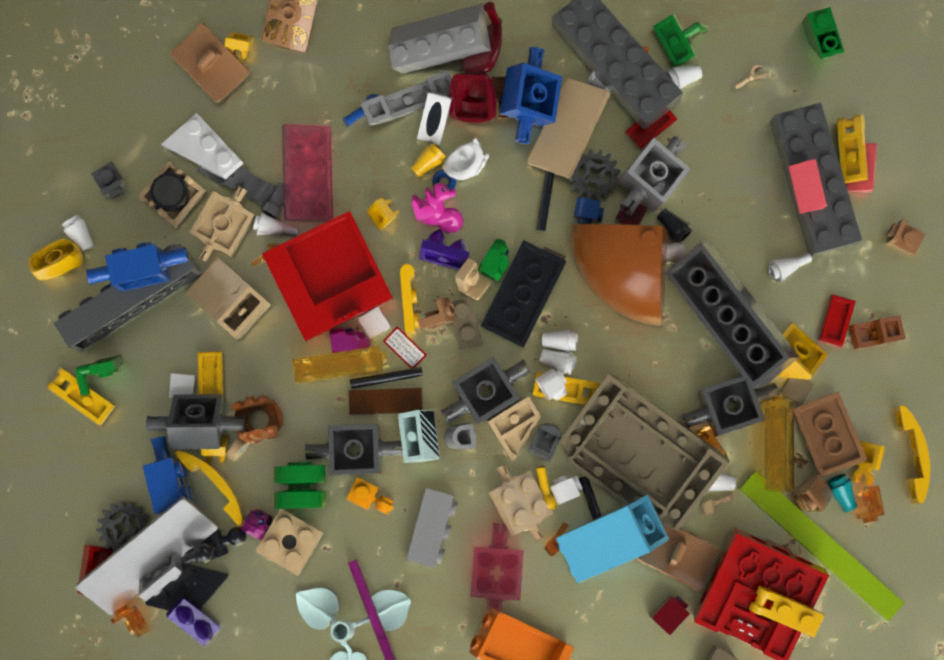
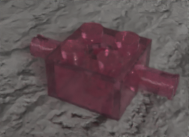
[470,523,524,612]

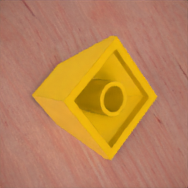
[776,322,828,380]

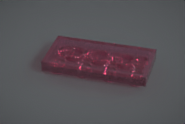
[282,124,333,222]

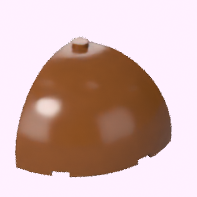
[570,224,667,326]

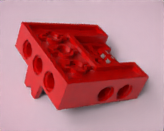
[262,211,393,342]
[693,527,829,660]

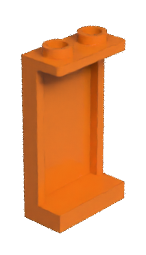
[469,607,574,660]

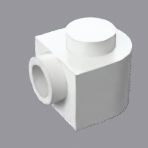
[535,369,568,401]
[550,475,582,505]

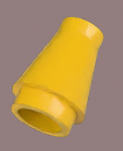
[410,143,446,177]

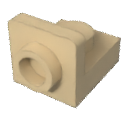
[455,258,491,300]

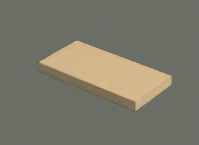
[527,78,611,179]

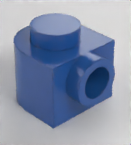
[573,198,604,224]

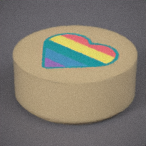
[226,438,249,461]

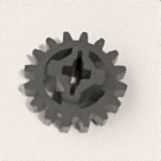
[568,149,620,200]
[96,501,149,553]

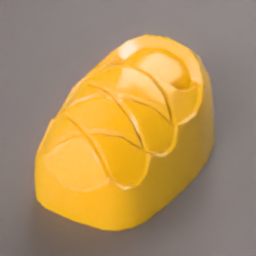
[28,238,83,281]

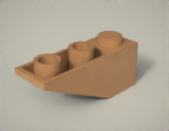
[791,474,834,512]

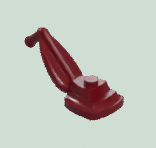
[449,2,503,123]

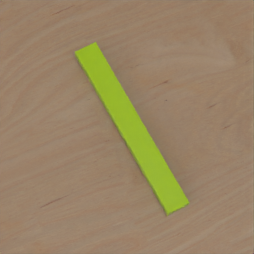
[739,471,904,622]

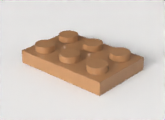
[792,391,867,478]

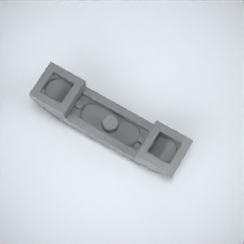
[360,70,452,126]

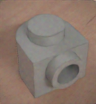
[444,423,477,450]

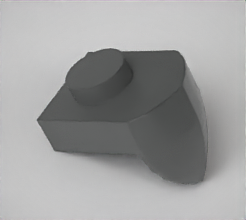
[528,423,561,462]

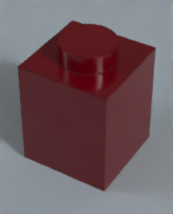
[649,595,690,635]

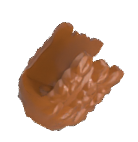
[231,394,283,445]

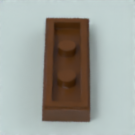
[349,388,423,415]

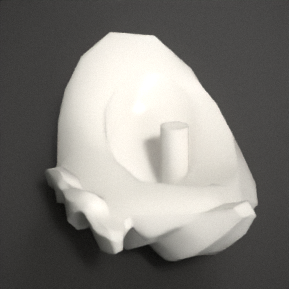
[443,138,489,180]

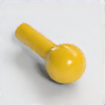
[536,466,557,511]

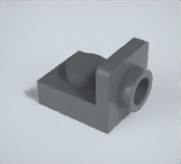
[91,161,128,200]

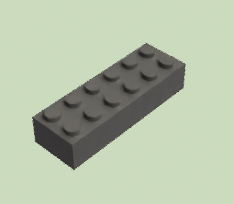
[552,0,683,131]
[770,103,863,257]
[665,242,799,389]
[54,243,203,352]

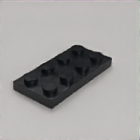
[480,240,567,348]

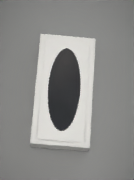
[417,92,452,145]

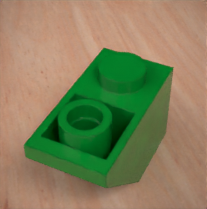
[802,7,845,60]

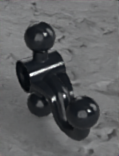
[182,527,247,564]

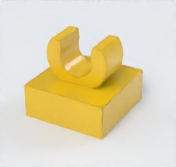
[225,32,254,60]
[366,198,399,231]
[201,435,229,463]

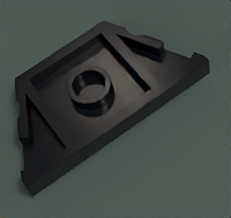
[145,562,229,611]

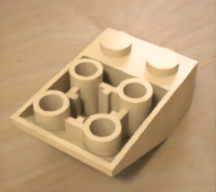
[185,257,271,341]

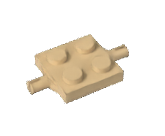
[189,186,256,262]
[489,464,553,543]

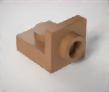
[887,219,926,256]
[418,298,456,330]

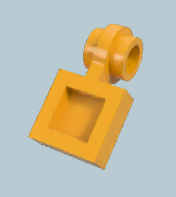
[346,477,394,514]

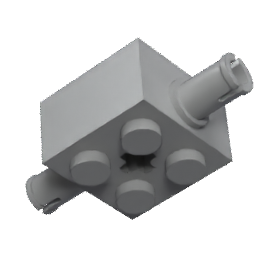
[617,136,690,216]

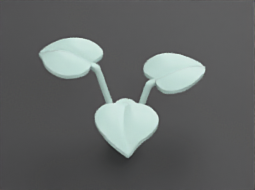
[296,588,411,660]

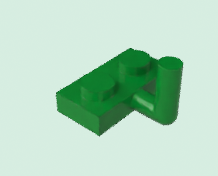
[652,14,708,67]
[75,355,123,396]

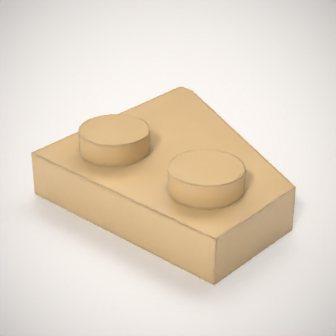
[487,395,541,461]

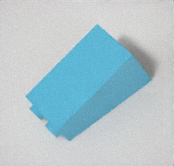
[556,495,669,583]

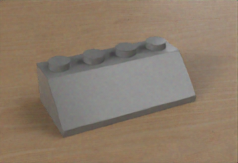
[388,4,491,74]

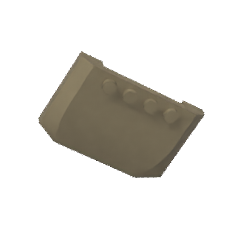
[559,373,730,531]

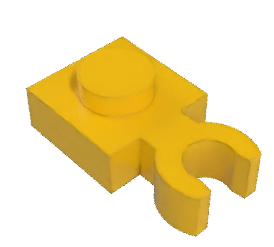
[853,440,885,486]

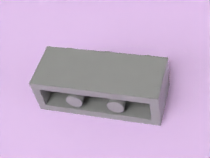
[406,488,458,568]

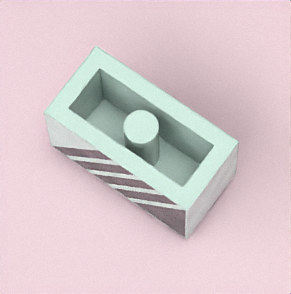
[398,410,440,463]

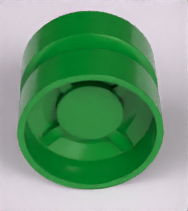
[274,462,326,509]

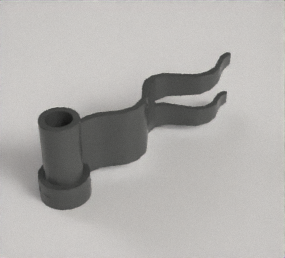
[197,166,291,219]

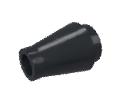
[657,208,693,243]

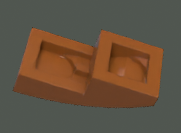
[849,315,906,350]

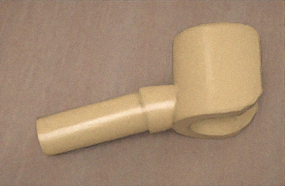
[734,65,768,89]
[701,494,734,514]

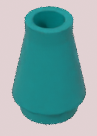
[828,474,858,512]

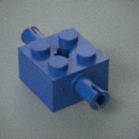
[500,47,562,144]
[86,242,189,292]
[143,436,194,514]

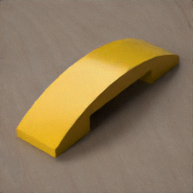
[894,405,930,504]
[174,450,245,526]

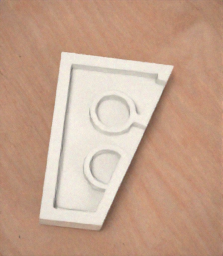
[161,113,243,180]

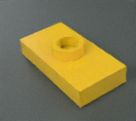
[197,351,224,400]

